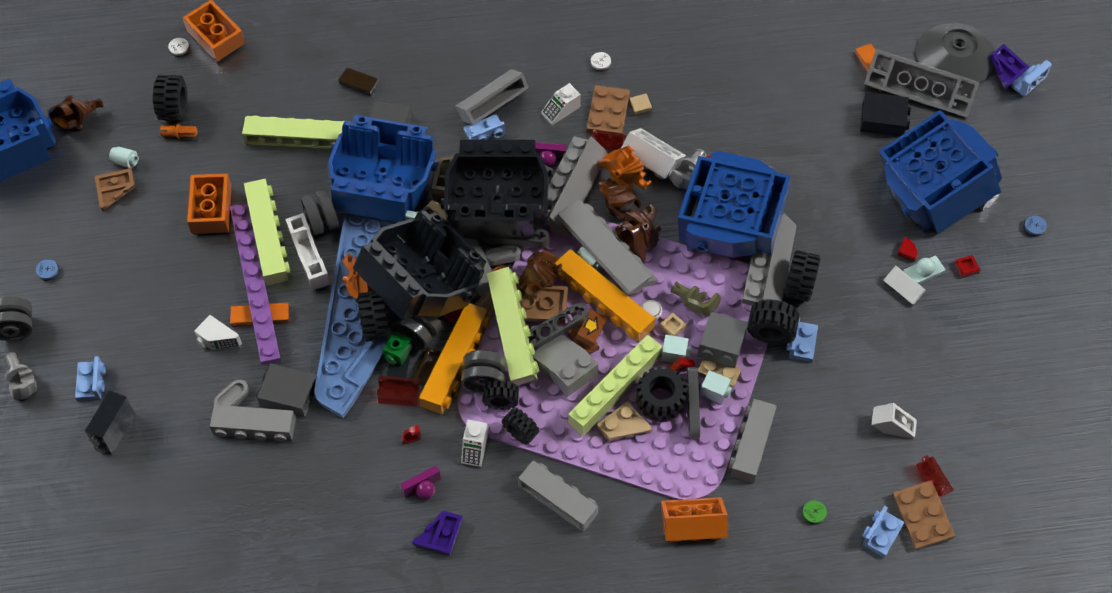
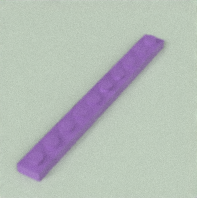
[230,203,281,366]

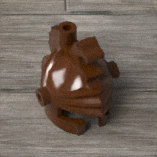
[48,95,104,130]
[598,178,641,219]
[615,204,661,262]
[518,252,562,300]

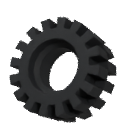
[482,380,519,410]
[501,408,539,445]

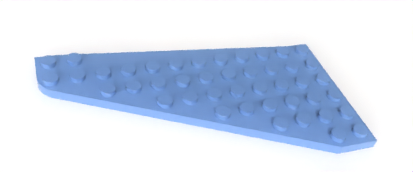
[314,210,417,418]

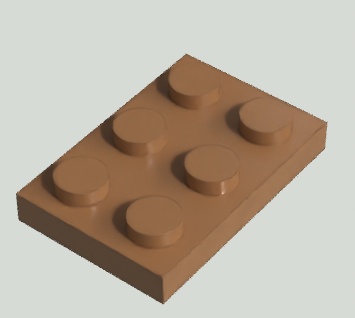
[586,85,630,137]
[516,283,568,324]
[893,480,955,551]

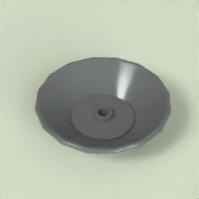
[916,23,995,83]

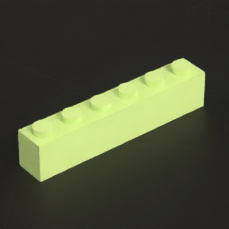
[242,116,344,149]
[244,178,291,286]
[487,267,539,386]
[568,335,663,436]

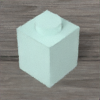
[661,335,691,363]
[700,370,732,404]

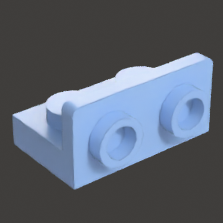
[1011,60,1052,97]
[464,114,506,140]
[786,318,818,362]
[75,356,106,401]
[862,506,905,558]

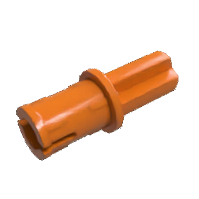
[160,124,198,139]

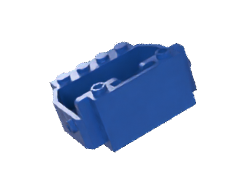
[0,79,56,182]
[878,110,1002,234]
[328,115,438,222]
[678,151,791,258]

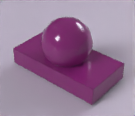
[536,142,567,167]
[400,466,441,500]

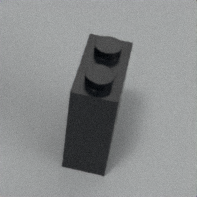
[860,92,911,136]
[85,390,136,454]

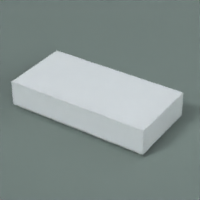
[884,266,926,305]

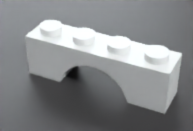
[286,213,330,291]

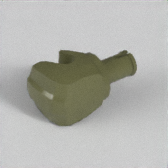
[670,281,721,318]

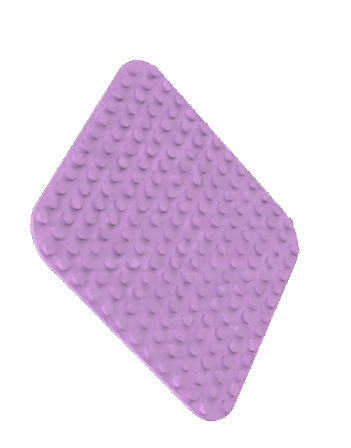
[458,221,768,500]

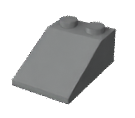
[533,334,598,397]

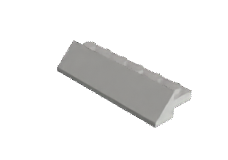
[864,49,980,117]
[546,136,608,236]
[557,199,658,295]
[742,213,797,305]

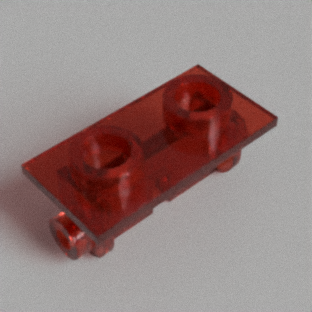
[592,129,628,150]
[915,455,954,498]

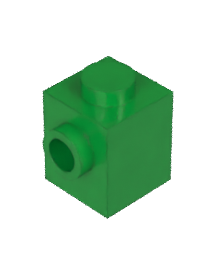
[383,331,413,366]

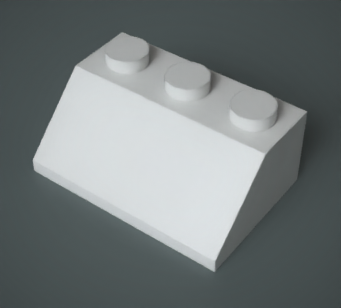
[621,128,686,179]

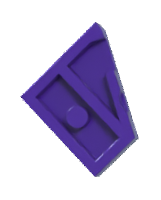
[990,44,1030,89]
[412,511,463,556]

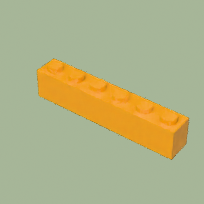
[555,249,655,342]
[419,303,491,415]

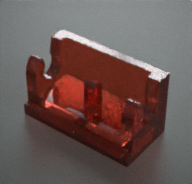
[377,376,420,407]

